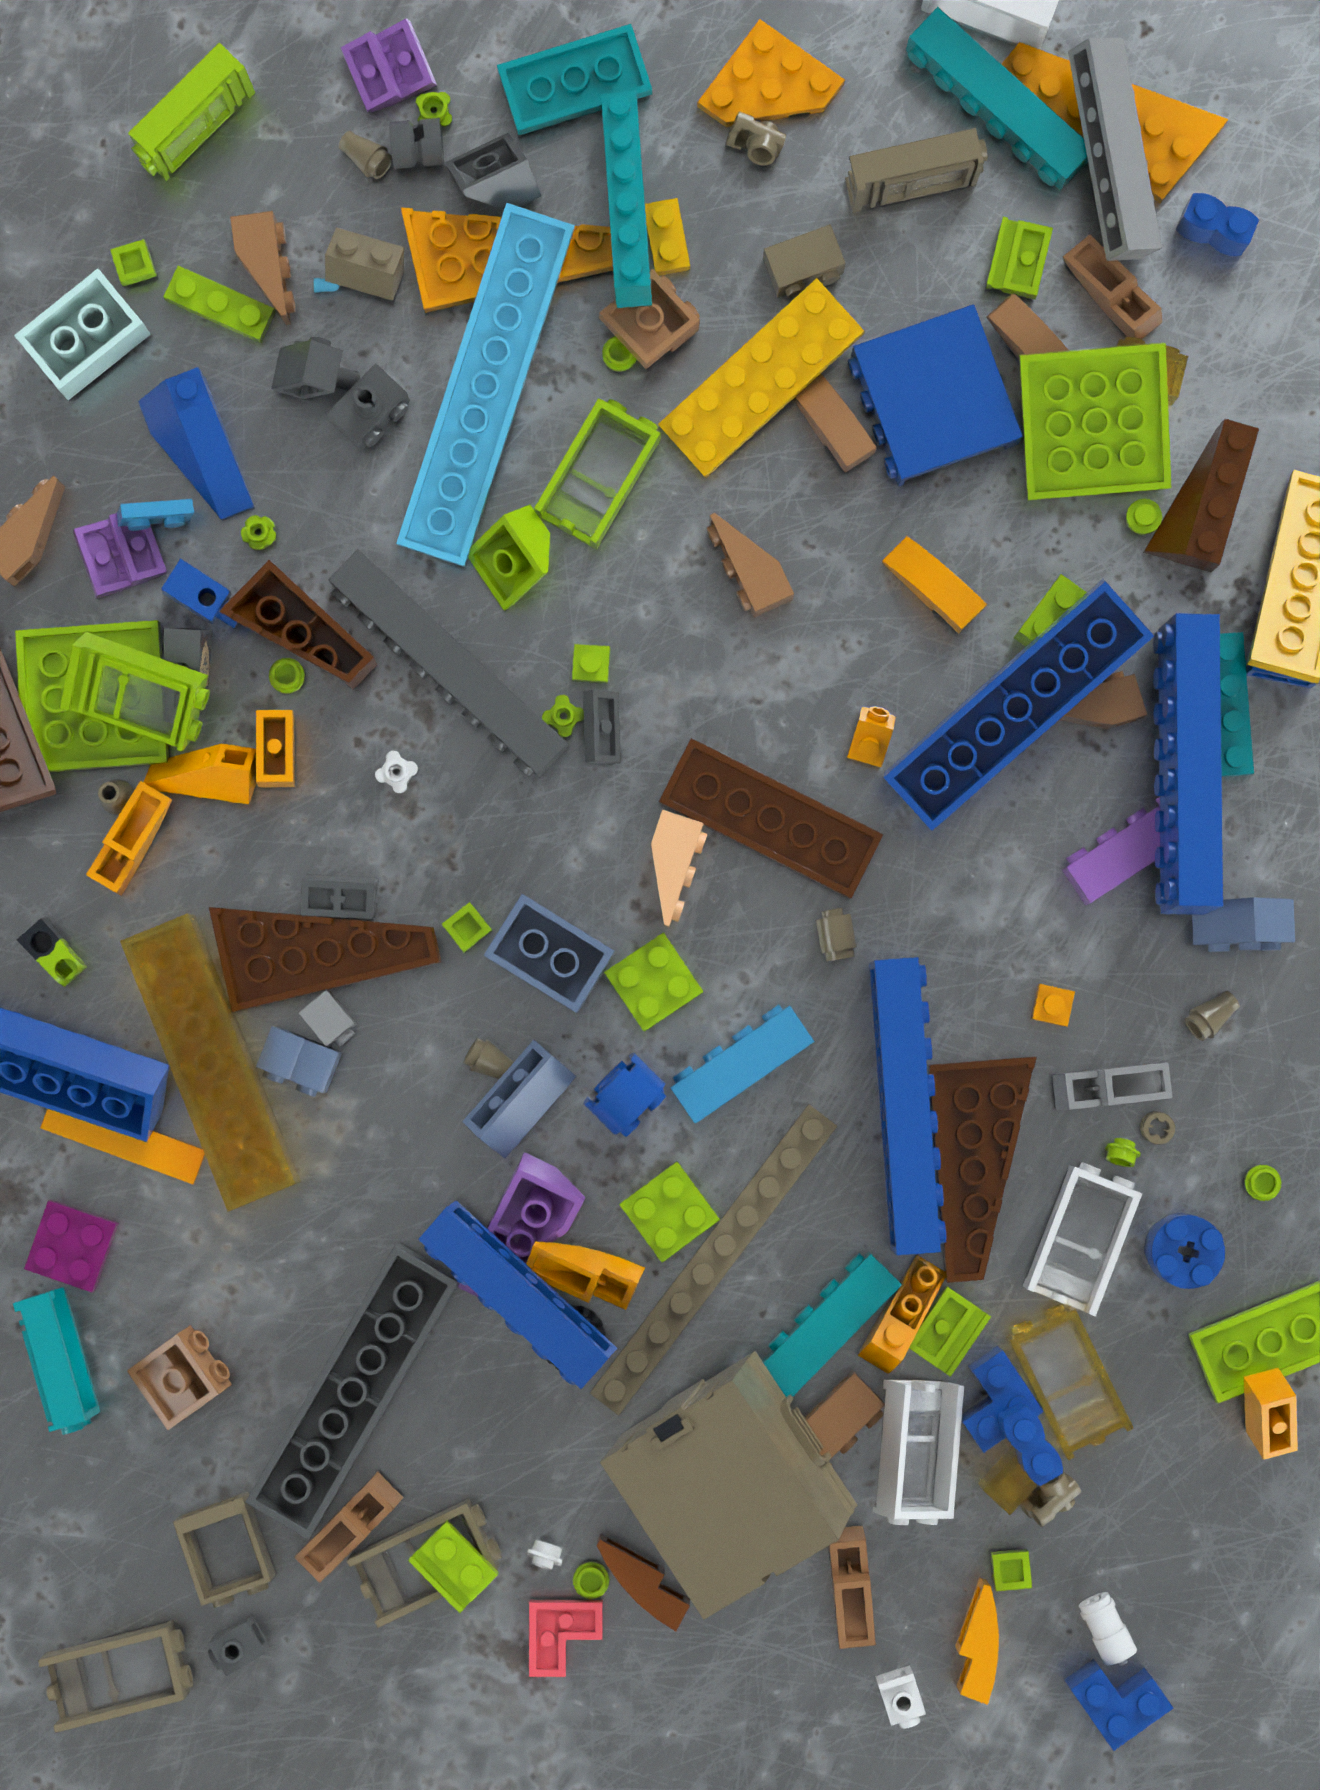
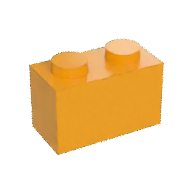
[256,710,295,787]
[1244,1368,1298,1460]

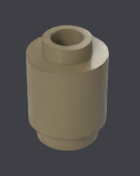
[815,908,857,962]

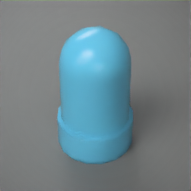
[314,278,339,293]

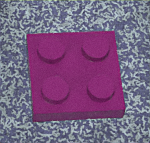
[24,1200,119,1292]

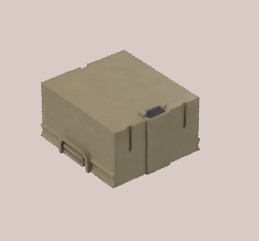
[600,1351,858,1620]

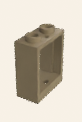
[173,1492,276,1608]

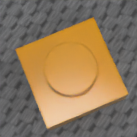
[1031,984,1075,1027]

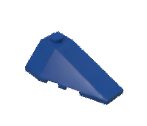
[138,367,255,520]

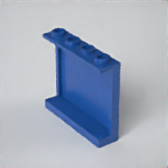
[848,304,1023,487]

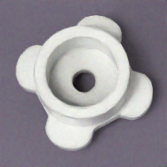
[375,751,418,793]
[527,1540,562,1570]

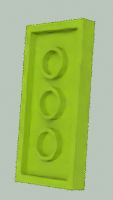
[1188,1281,1320,1404]

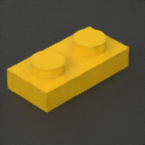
[645,198,690,276]

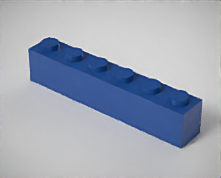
[418,1200,618,1389]

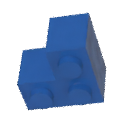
[961,1346,1044,1453]
[1064,1658,1174,1751]

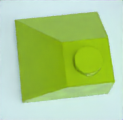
[468,504,550,611]

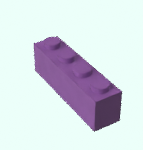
[1062,797,1160,906]

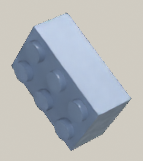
[484,894,615,1014]

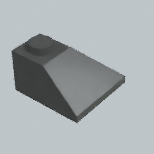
[445,133,541,209]

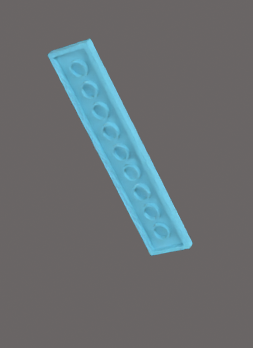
[396,203,575,567]

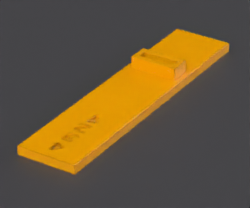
[40,1109,207,1184]

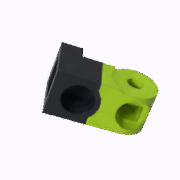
[17,917,87,987]

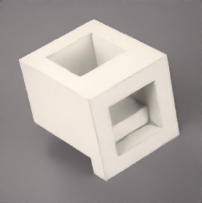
[875,1665,926,1729]

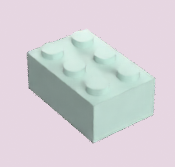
[14,268,151,401]

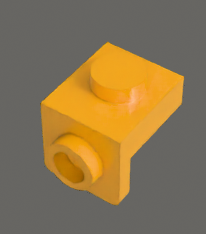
[847,706,896,767]

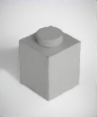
[298,990,358,1047]

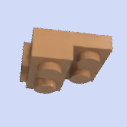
[599,269,700,369]
[127,1325,232,1430]

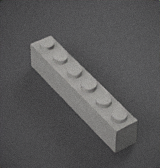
[1068,38,1162,261]

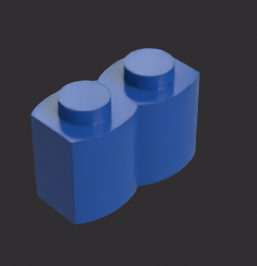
[1176,193,1259,256]
[998,1402,1063,1486]

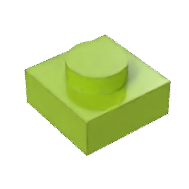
[110,239,157,287]
[572,644,610,684]
[442,902,493,953]
[991,1549,1032,1592]

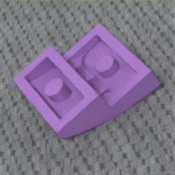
[340,18,437,113]
[73,513,167,599]

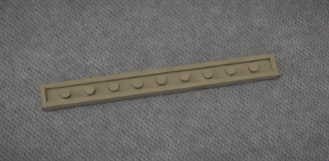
[590,1104,837,1416]

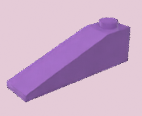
[458,1152,585,1297]

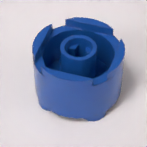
[583,1052,666,1137]
[1144,1213,1225,1289]

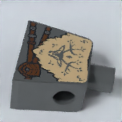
[164,628,213,708]

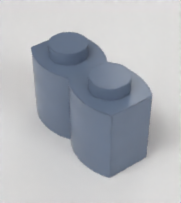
[256,1026,343,1097]

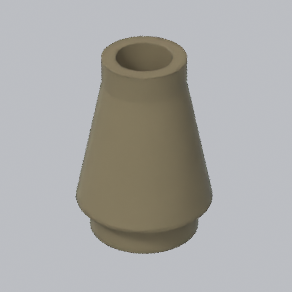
[339,131,392,179]
[98,779,134,815]
[1185,991,1240,1041]
[463,1038,514,1079]

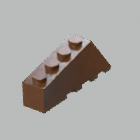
[1143,419,1259,572]
[219,560,377,690]

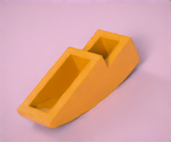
[882,536,987,634]
[86,781,172,896]
[526,1241,645,1310]
[955,1577,999,1705]

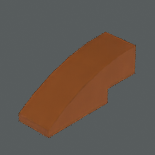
[597,1533,690,1631]

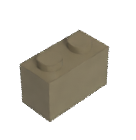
[763,224,846,298]
[325,227,404,301]

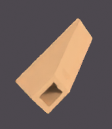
[651,810,708,927]

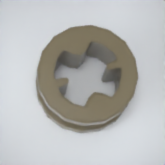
[1140,1111,1175,1145]

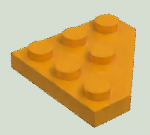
[697,19,845,127]

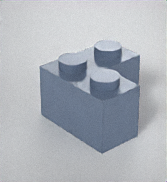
[1192,897,1295,952]

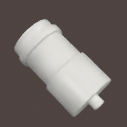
[1079,1592,1137,1666]

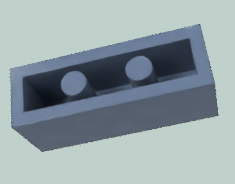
[462,1040,577,1158]

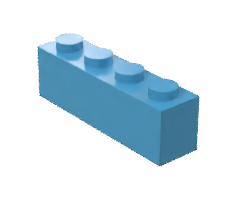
[670,1004,815,1124]

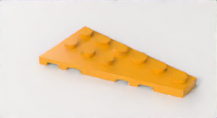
[1002,42,1228,204]
[401,207,613,313]

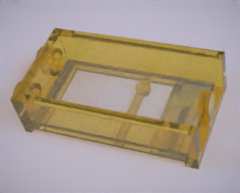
[1005,1304,1134,1461]

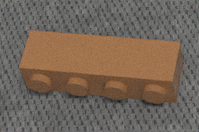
[804,1370,885,1465]

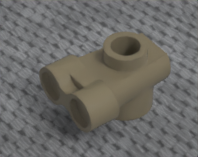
[725,111,786,166]
[1018,1471,1081,1527]

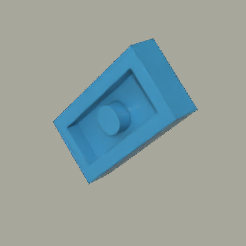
[117,499,194,531]

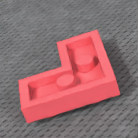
[529,1600,603,1677]

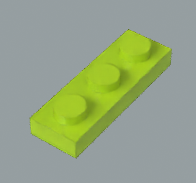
[163,266,276,343]

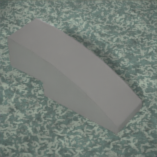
[1052,1062,1173,1110]

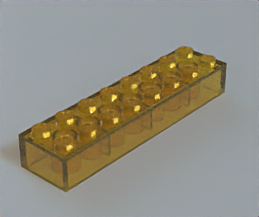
[120,913,302,1212]

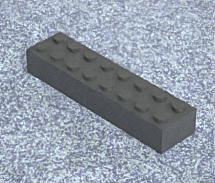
[245,1243,459,1540]

